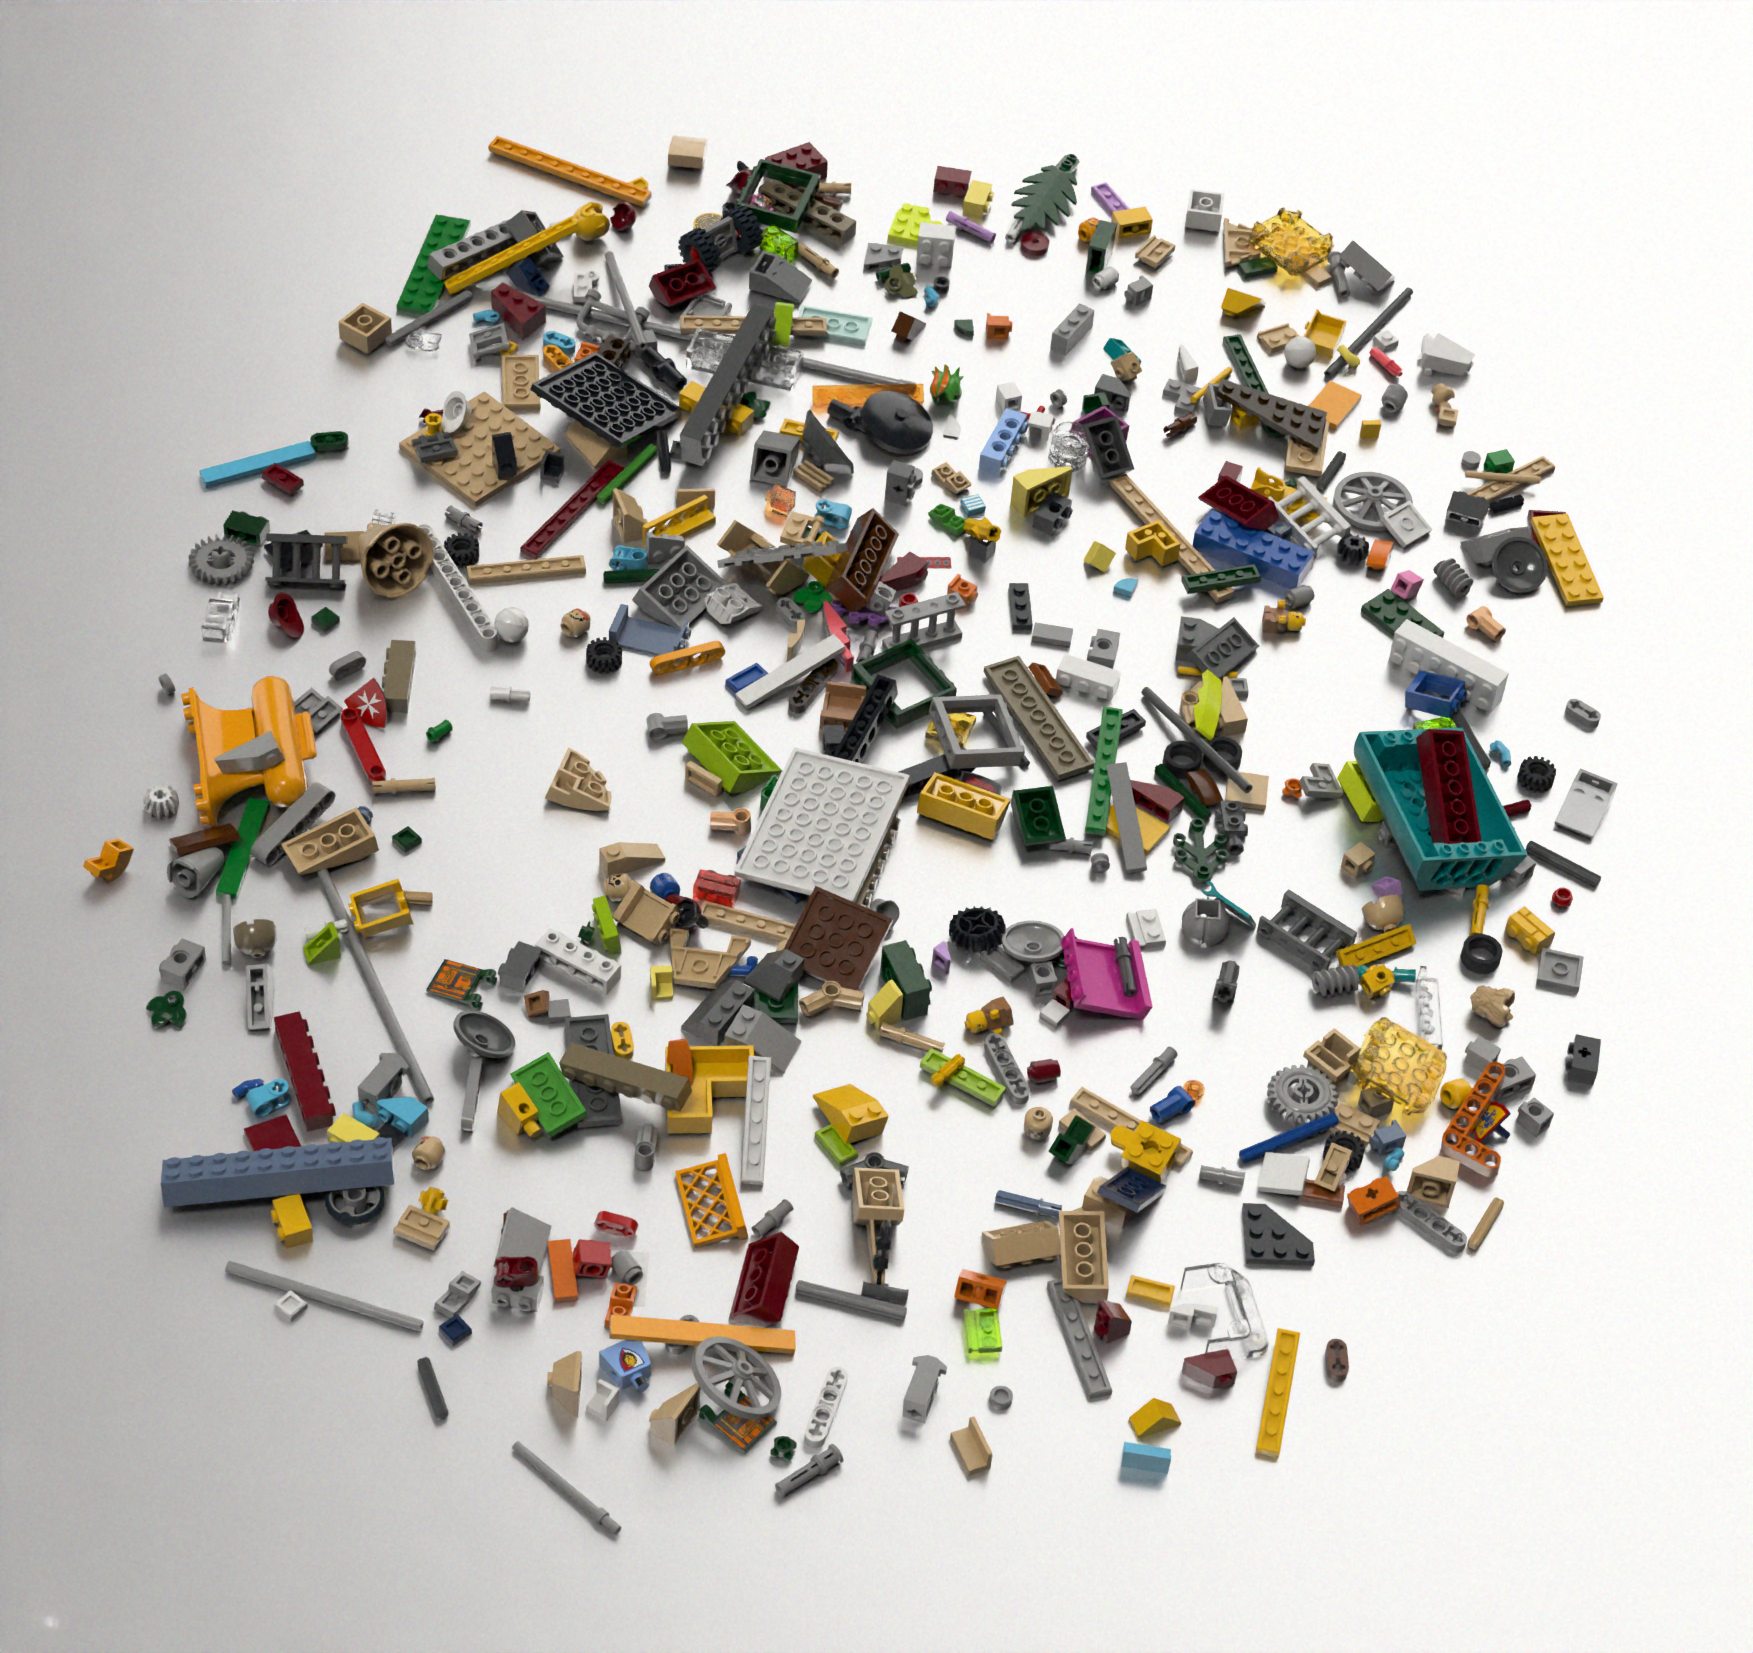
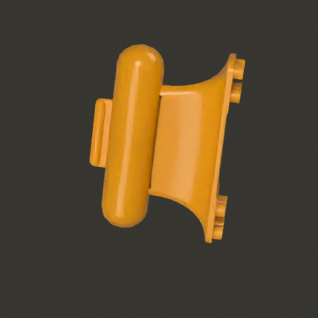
[181,676,317,828]

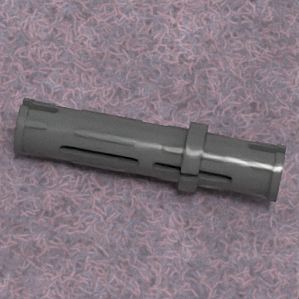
[1113,937,1138,997]

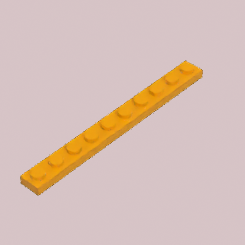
[488,136,652,207]

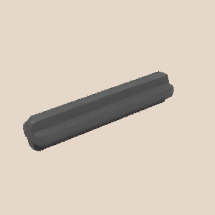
[1316,451,1346,490]
[417,1357,448,1419]

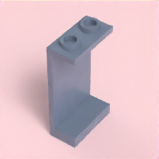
[609,604,692,660]

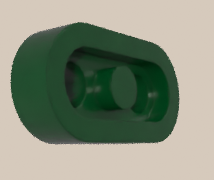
[310,431,349,452]

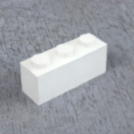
[1056,654,1121,701]

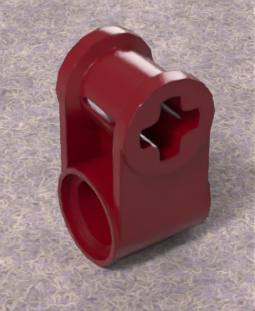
[494,1256,539,1288]

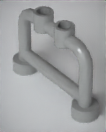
[576,289,650,343]

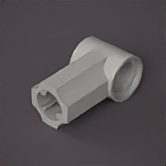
[646,713,688,740]
[634,1124,658,1171]

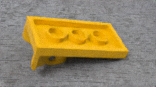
[1250,467,1327,524]

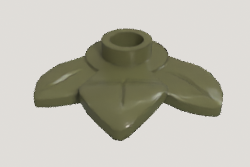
[885,265,918,298]

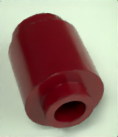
[1027,1059,1061,1083]

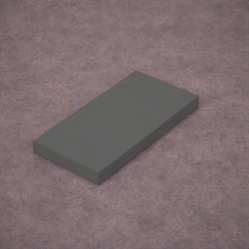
[1187,617,1260,679]

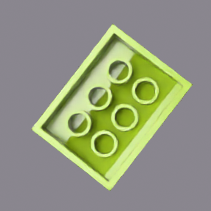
[682,721,782,793]

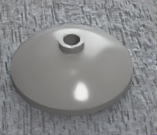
[1002,920,1064,963]

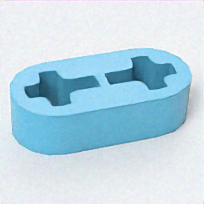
[543,331,576,355]

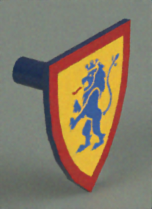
[1473,1102,1511,1143]

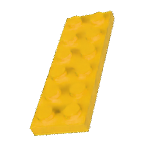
[1530,513,1604,607]

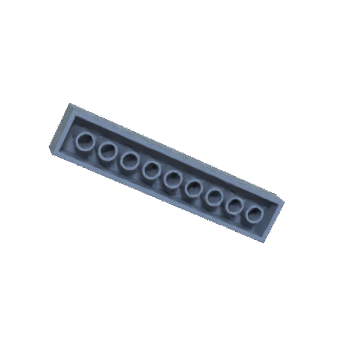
[160,1137,394,1207]

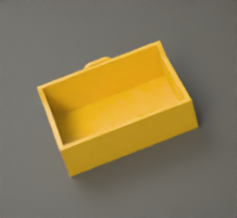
[1304,309,1347,359]

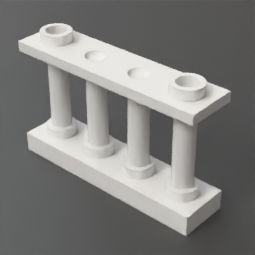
[1268,476,1351,559]

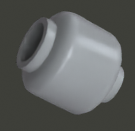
[1381,384,1408,412]

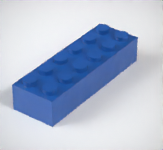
[1192,509,1315,589]

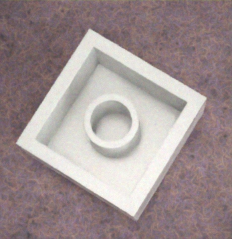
[1185,188,1225,232]
[916,222,956,268]

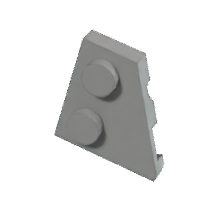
[863,242,903,270]

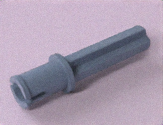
[995,1190,1063,1219]

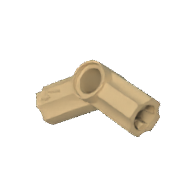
[1179,681,1203,731]
[799,981,865,1017]

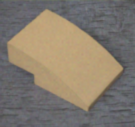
[668,135,708,169]

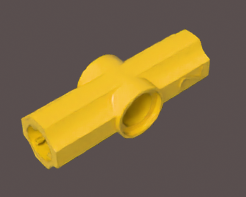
[963,517,1002,542]

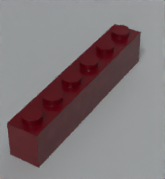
[274,1011,336,1132]

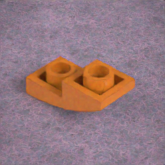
[1366,539,1394,570]
[667,1038,693,1085]
[604,1282,637,1328]

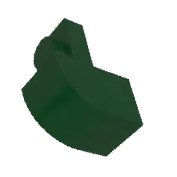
[1048,1115,1096,1164]

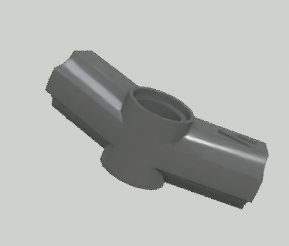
[1213,960,1240,1003]
[840,1152,909,1188]

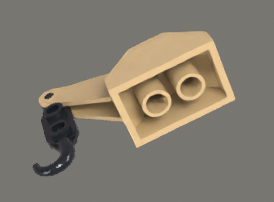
[852,1168,905,1285]

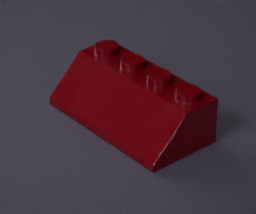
[1198,475,1280,530]
[729,1231,800,1327]

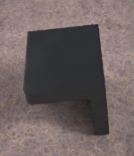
[540,450,564,484]
[969,537,996,563]

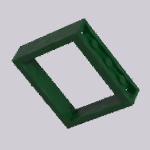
[734,158,820,234]
[851,639,957,729]

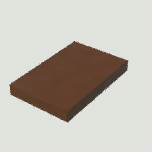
[169,823,240,856]

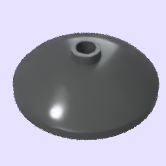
[1492,537,1548,593]
[453,1010,515,1058]

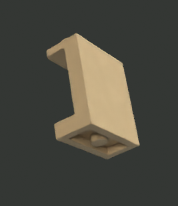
[612,881,681,946]

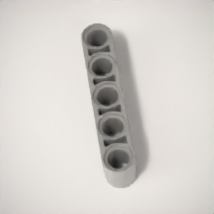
[251,782,336,866]

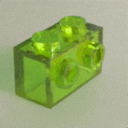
[760,224,799,263]

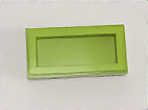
[815,1124,858,1167]

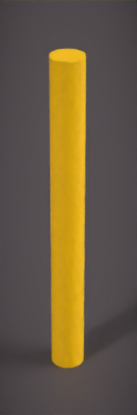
[1190,367,1233,403]

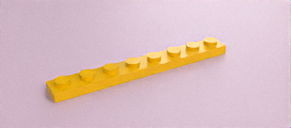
[444,216,580,295]

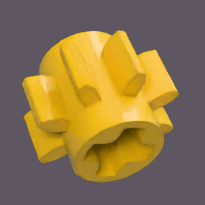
[418,1187,448,1214]

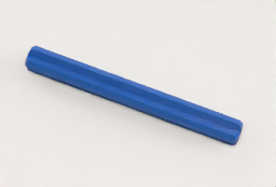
[1239,1112,1339,1162]

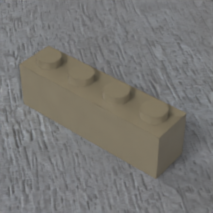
[382,640,416,713]

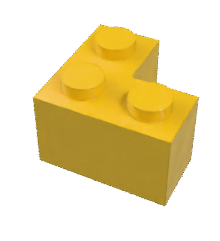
[1125,520,1181,566]

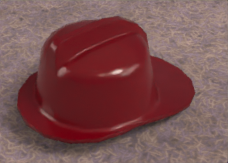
[268,592,304,638]

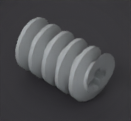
[1433,558,1473,599]
[1312,964,1359,997]

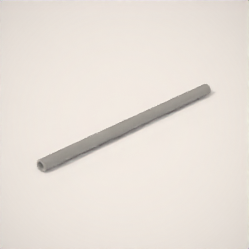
[605,251,648,350]

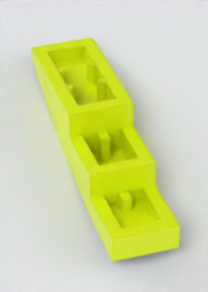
[1193,669,1222,741]

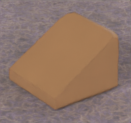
[524,990,550,1017]

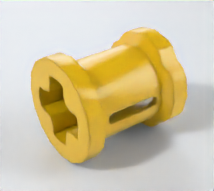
[425,413,442,436]

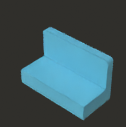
[1121,1442,1171,1474]

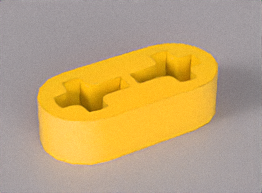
[611,1022,634,1060]

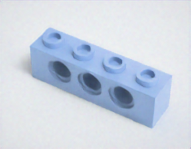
[979,408,1028,475]

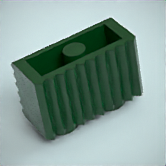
[223,510,270,547]

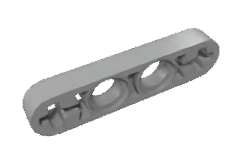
[984,1033,1030,1105]
[461,1057,483,1131]
[1395,1191,1467,1252]

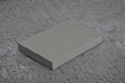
[493,1207,552,1273]

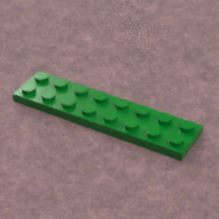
[396,214,471,315]

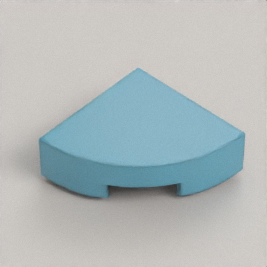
[1113,578,1138,597]

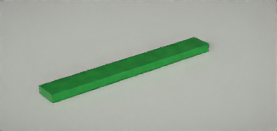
[1085,706,1123,836]

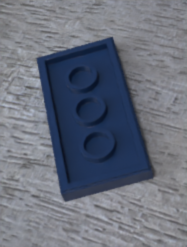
[1097,1167,1167,1213]

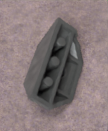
[802,410,854,475]

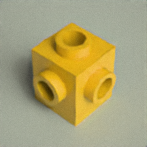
[1359,964,1395,999]

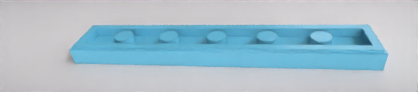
[199,441,316,487]

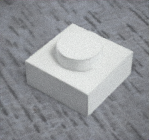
[1373,330,1399,351]

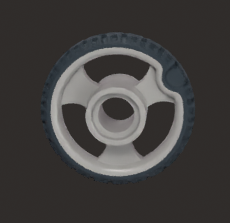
[325,1186,385,1225]

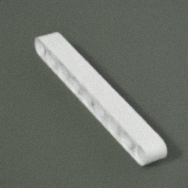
[418,524,498,652]

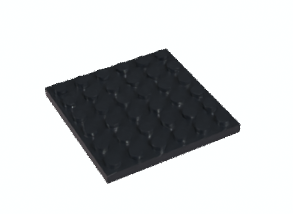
[530,352,683,449]

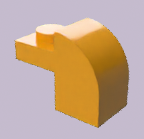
[83,838,134,881]

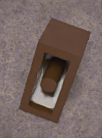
[891,311,927,341]

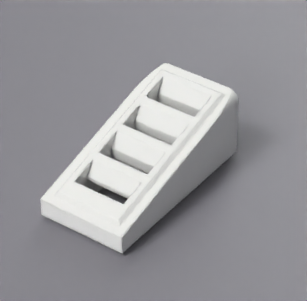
[1177,344,1199,383]

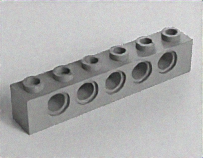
[427,219,518,280]

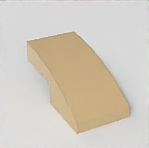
[787,619,805,661]

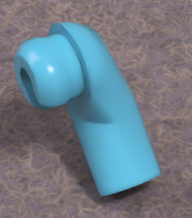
[924,286,940,307]
[473,310,500,324]
[1490,740,1512,767]
[352,1101,378,1127]
[1384,1147,1405,1171]

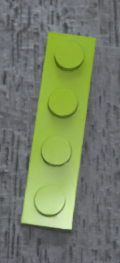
[919,1048,1006,1107]

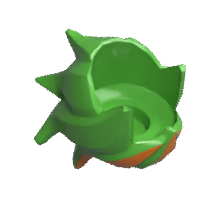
[929,364,964,404]

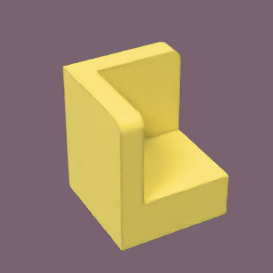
[1083,541,1116,572]
[650,965,673,1000]

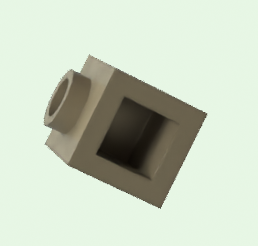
[1358,1083,1395,1118]

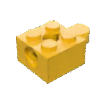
[1110,1120,1181,1183]

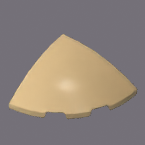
[545,747,612,811]

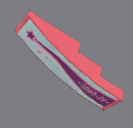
[823,601,854,673]

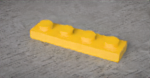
[1335,924,1417,968]

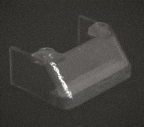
[1180,1262,1269,1360]

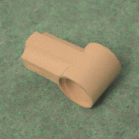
[1466,606,1506,642]
[710,808,752,835]

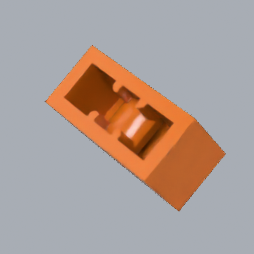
[1347,1176,1401,1226]
[954,1269,1007,1309]

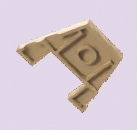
[669,928,751,989]

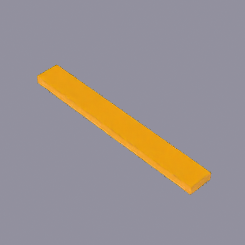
[610,1315,796,1354]

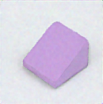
[1371,876,1403,897]
[932,941,951,974]

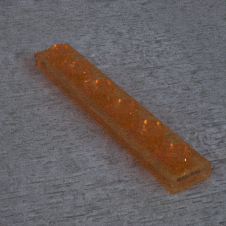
[812,383,924,405]

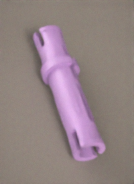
[945,211,996,243]

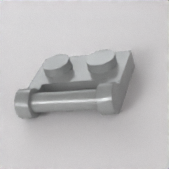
[469,323,511,360]

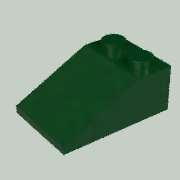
[1011,786,1066,846]

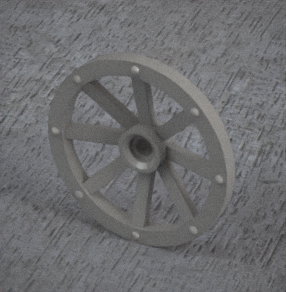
[1333,471,1413,531]
[691,1336,781,1419]

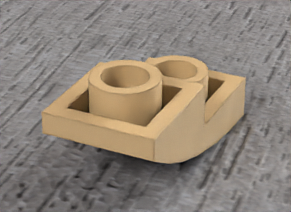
[931,462,972,494]

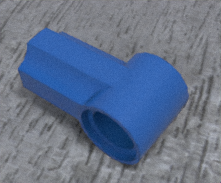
[1149,1085,1196,1123]

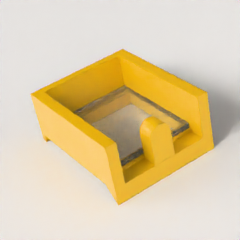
[348,879,414,940]

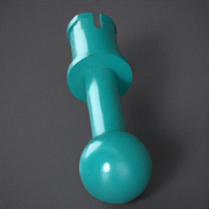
[1357,965,1416,984]

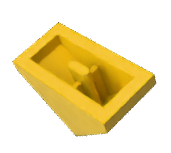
[1129,1398,1181,1439]

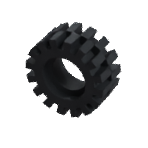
[444,532,479,568]
[586,637,622,674]
[1517,756,1556,793]
[1323,1130,1365,1173]

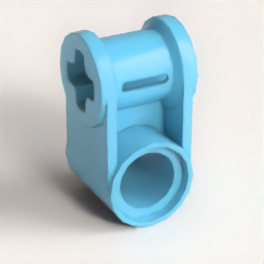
[814,499,852,529]
[609,545,648,571]
[246,1079,291,1117]

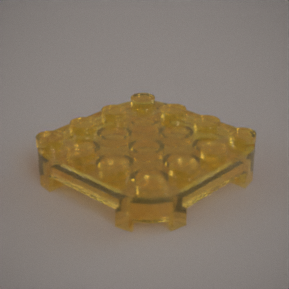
[1248,207,1335,276]
[1350,1017,1447,1116]

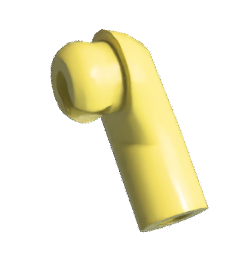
[1337,344,1360,369]

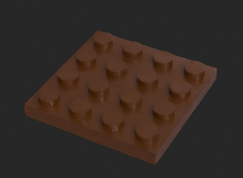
[783,886,893,991]

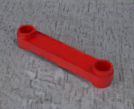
[341,708,386,786]

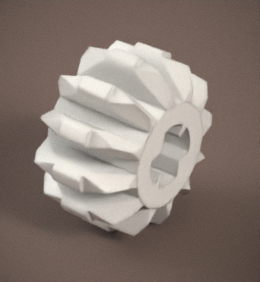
[143,784,179,819]

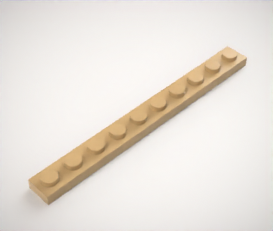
[1109,473,1234,603]

